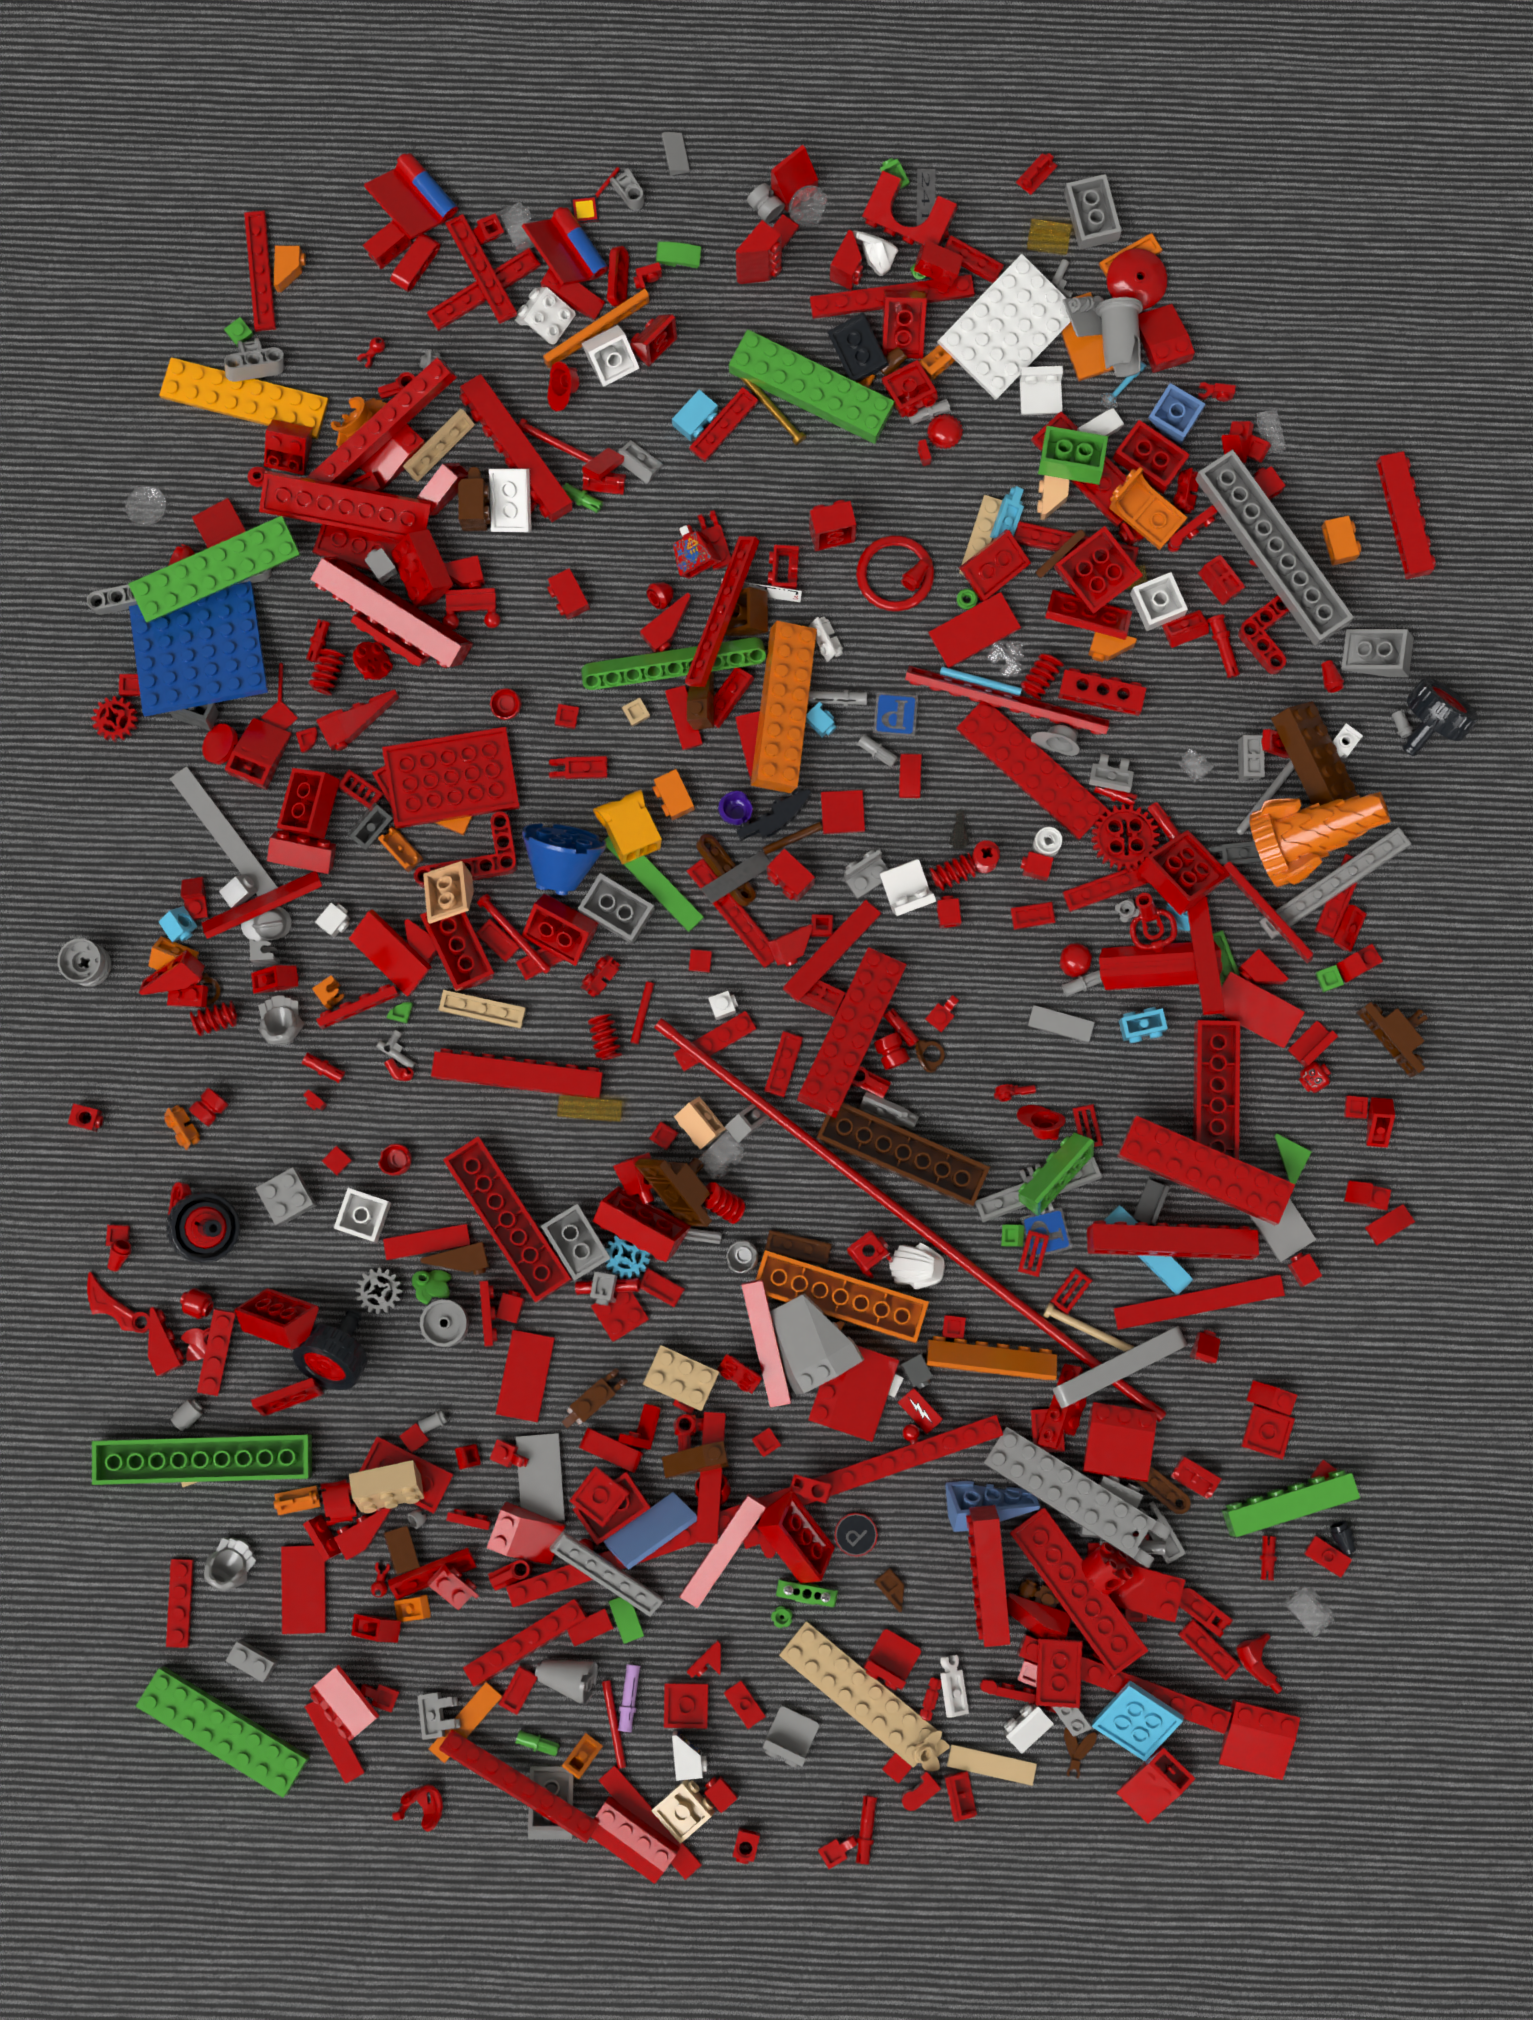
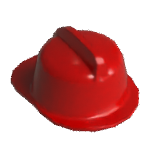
[547,361,579,411]
[1017,1105,1066,1140]

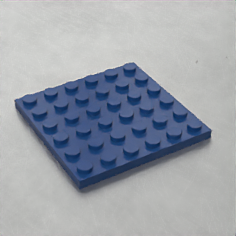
[129,581,268,717]

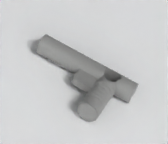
[1051,259,1073,298]
[376,1030,416,1069]

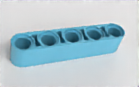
[1104,1205,1193,1295]

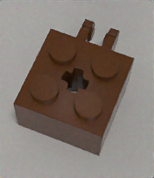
[458,467,491,531]

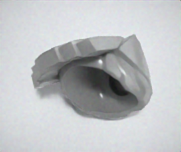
[258,995,304,1045]
[204,1537,257,1592]

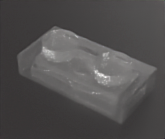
[1255,409,1286,454]

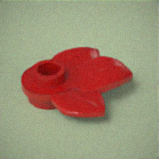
[181,1328,210,1361]

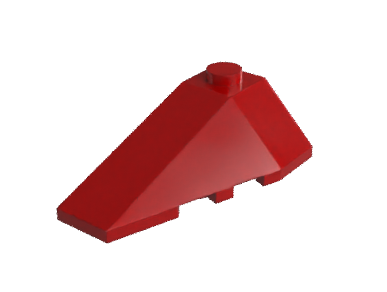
[316,689,399,751]

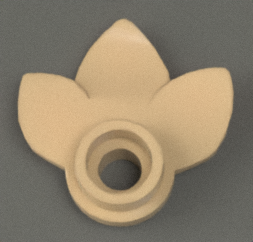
[912,1730,950,1771]

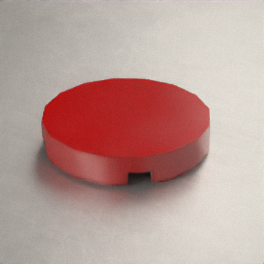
[202,724,238,765]

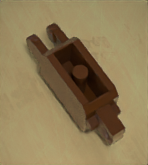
[562,1368,628,1429]

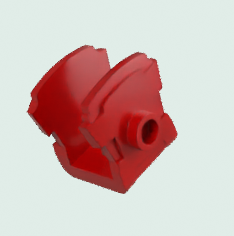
[847,1230,893,1279]

